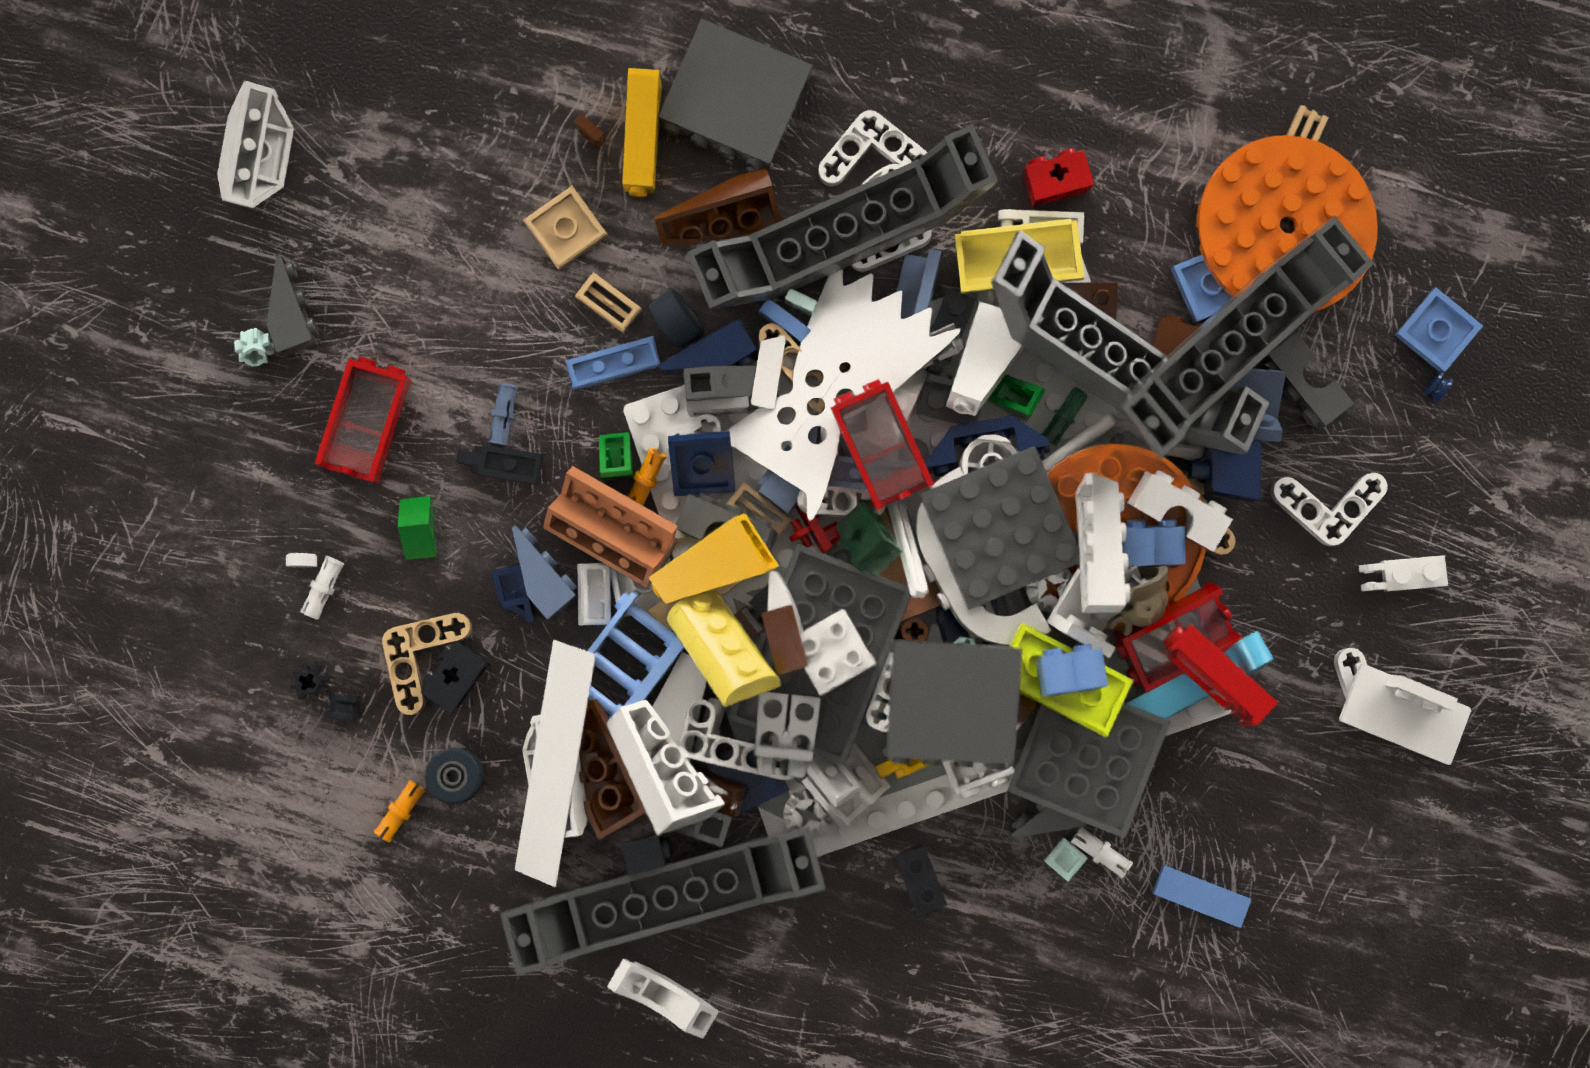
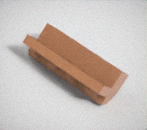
[543,466,678,588]

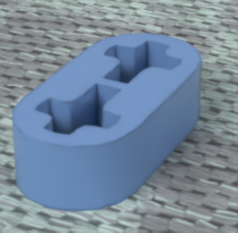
[758,299,811,344]

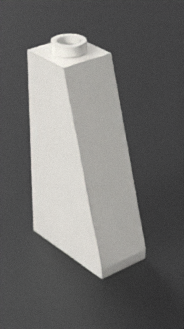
[945,302,1025,416]
[652,652,707,763]

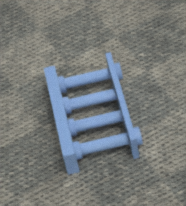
[588,590,685,719]

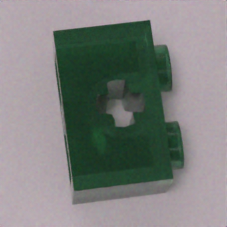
[835,501,903,577]

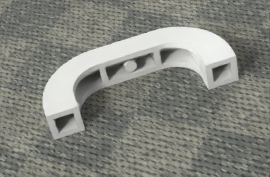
[915,467,1051,646]

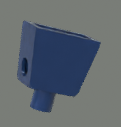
[1187,441,1261,502]

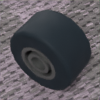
[649,289,704,348]
[425,748,484,804]

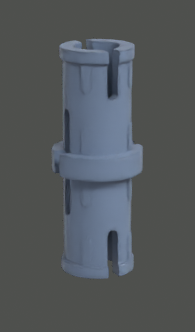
[488,383,518,446]

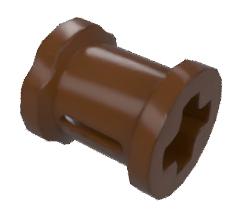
[895,618,929,641]

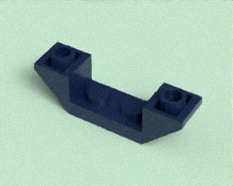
[926,415,1050,477]

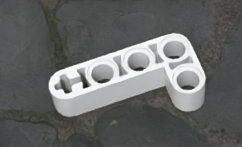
[679,700,794,780]

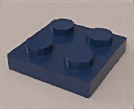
[668,431,735,497]
[707,738,790,814]

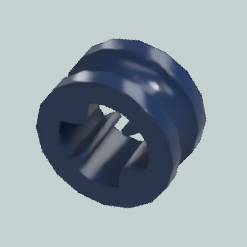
[1424,371,1453,402]

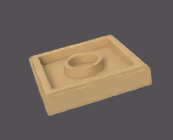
[523,186,608,270]

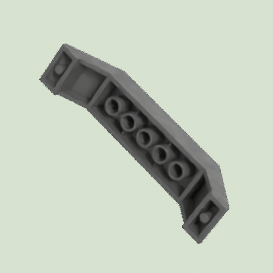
[687,124,998,310]
[1119,216,1374,458]
[991,231,1270,454]
[500,827,826,976]

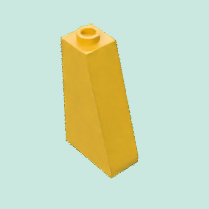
[622,68,662,197]
[648,514,779,604]

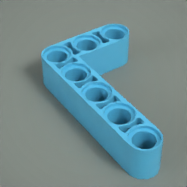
[1126,631,1274,719]

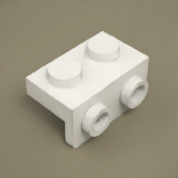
[942,760,1015,798]

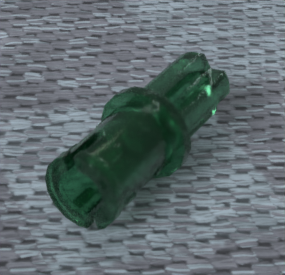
[1041,387,1088,446]

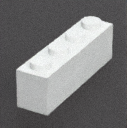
[1075,473,1130,613]

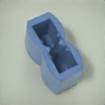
[1122,518,1185,566]
[1035,644,1108,697]

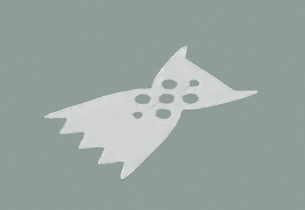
[727,269,960,521]

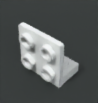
[1046,569,1116,658]
[800,609,877,696]

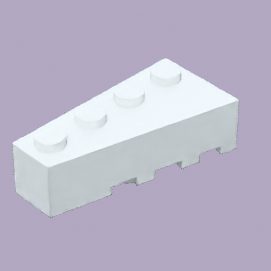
[606,700,725,836]

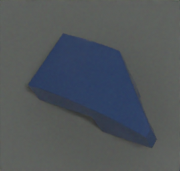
[491,564,535,623]

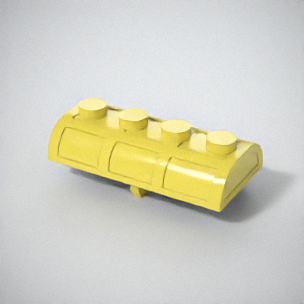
[955,219,1084,294]
[667,590,781,707]

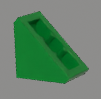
[987,375,1046,422]
[599,432,634,483]
[398,496,437,560]

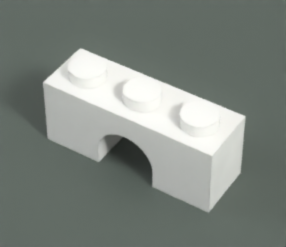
[1127,470,1233,552]

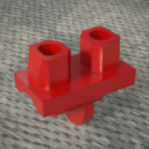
[789,498,844,554]

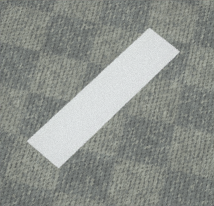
[515,640,596,887]

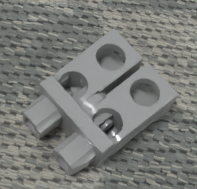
[754,692,821,778]

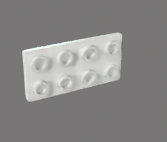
[1339,664,1471,765]

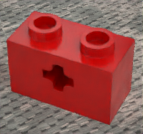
[1022,149,1094,207]

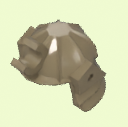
[1107,565,1168,636]

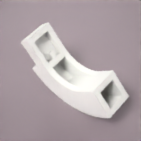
[607,959,719,1038]

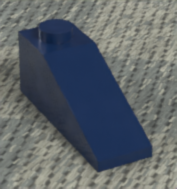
[659,319,757,375]

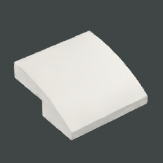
[801,743,891,829]

